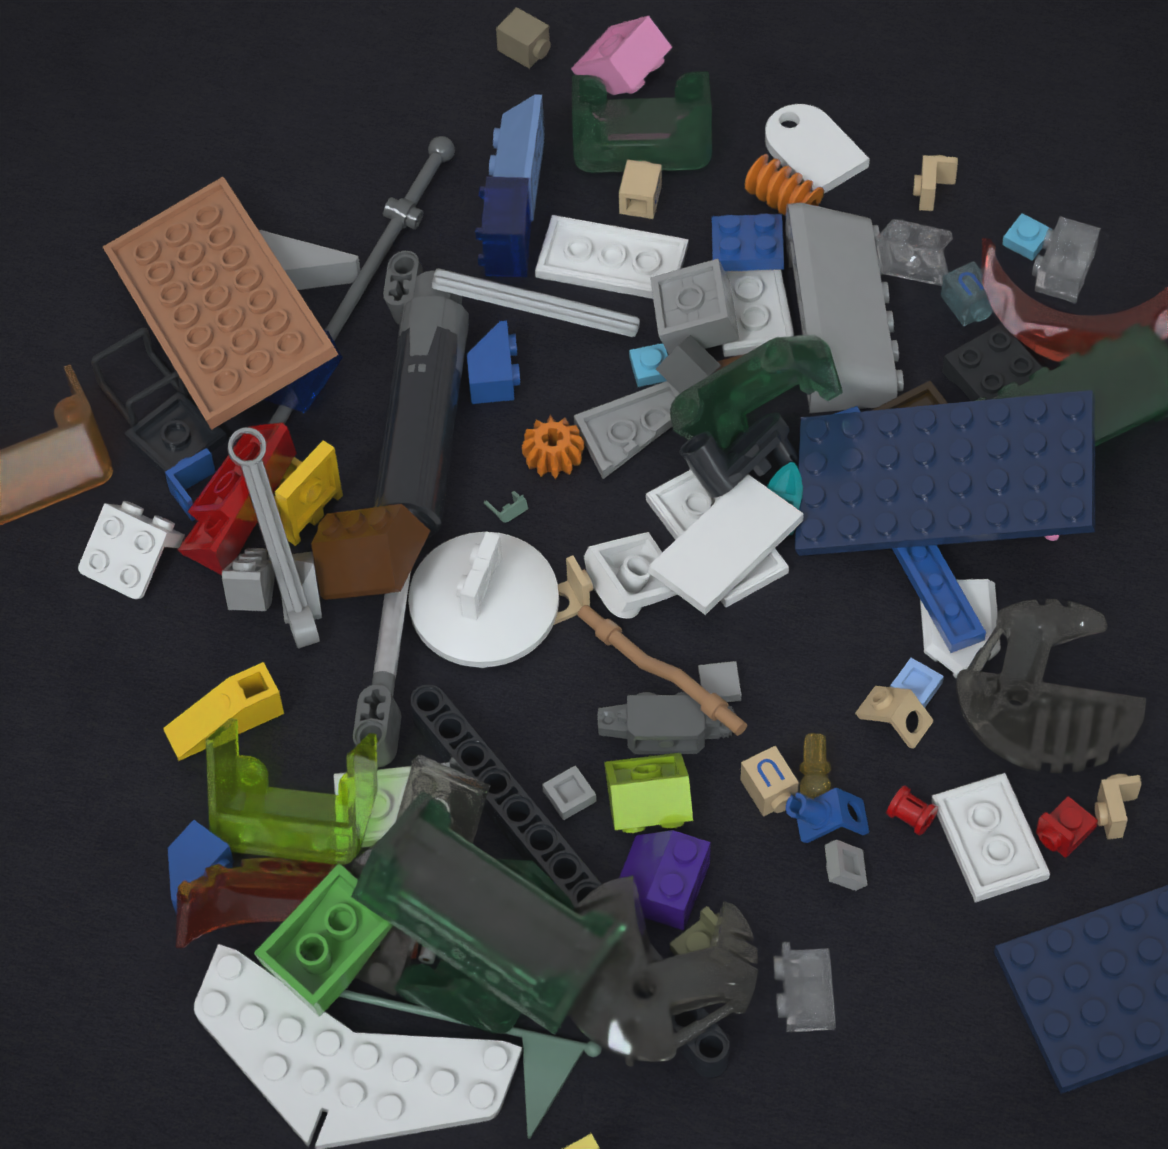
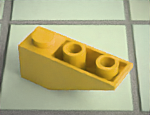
[163,662,284,761]

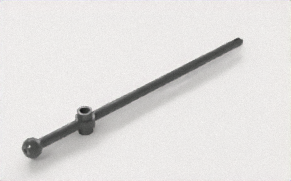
[268,136,455,424]

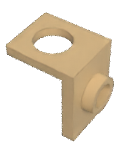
[554,555,593,625]
[856,686,933,748]

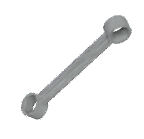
[228,428,320,648]

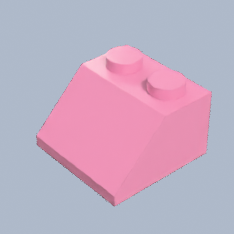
[571,16,672,95]

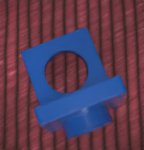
[165,448,215,521]

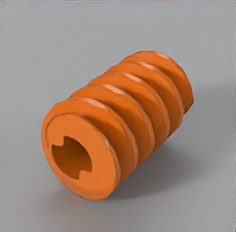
[745,154,824,216]

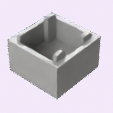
[650,259,739,354]

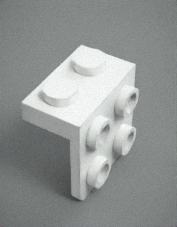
[78,501,185,599]

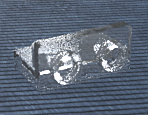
[875,219,953,286]
[774,942,836,1032]

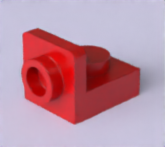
[1036,796,1098,858]

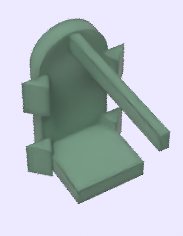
[484,491,528,523]

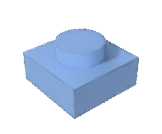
[890,658,944,708]

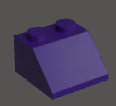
[612,830,711,931]

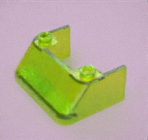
[206,718,378,865]

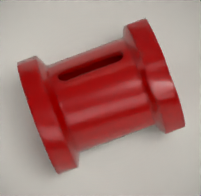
[886,785,939,835]

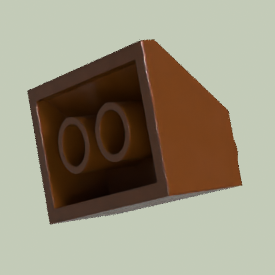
[311,504,430,600]

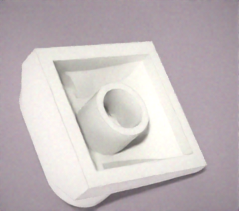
[584,532,678,619]

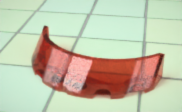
[981,238,1168,366]
[176,858,423,959]

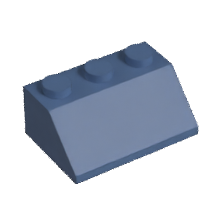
[485,94,545,220]

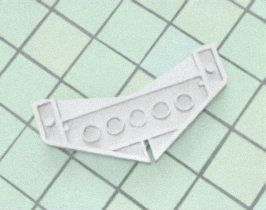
[194,944,522,1149]

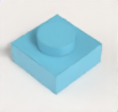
[1002,213,1052,261]
[629,343,668,387]

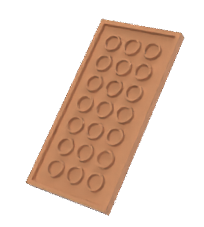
[103,177,338,430]

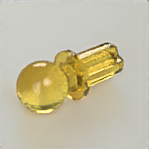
[800,733,831,799]

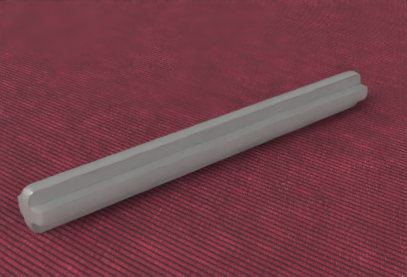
[432,268,640,337]

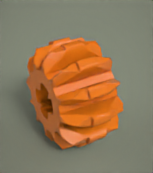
[522,415,584,480]

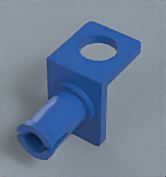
[786,788,869,843]

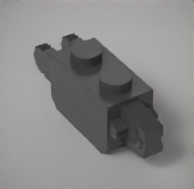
[598,692,736,754]

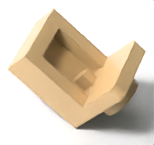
[913,155,958,211]
[1095,774,1142,839]

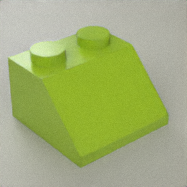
[604,753,693,833]

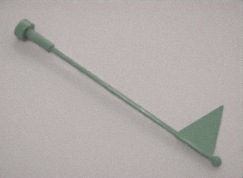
[244,955,601,1138]

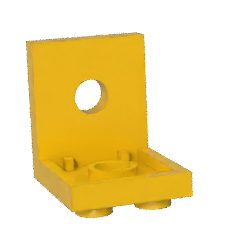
[274,440,343,546]

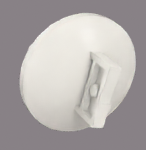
[408,531,559,668]

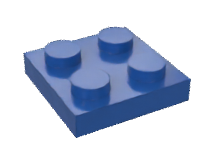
[712,214,784,271]

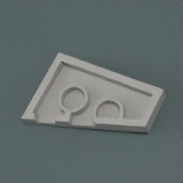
[574,381,688,479]

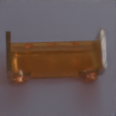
[0,365,113,525]

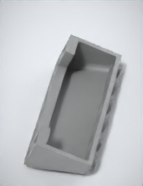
[785,202,904,413]

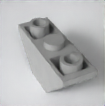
[222,548,275,611]

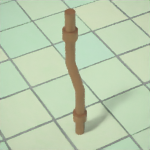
[578,605,747,736]

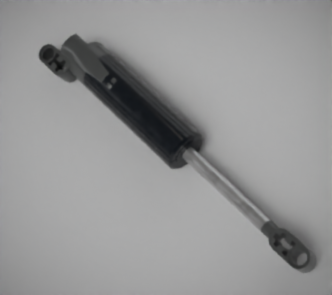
[353,251,469,767]

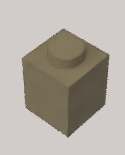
[496,7,551,69]

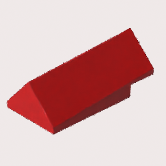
[178,423,297,575]

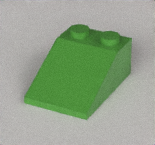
[254,864,399,1017]

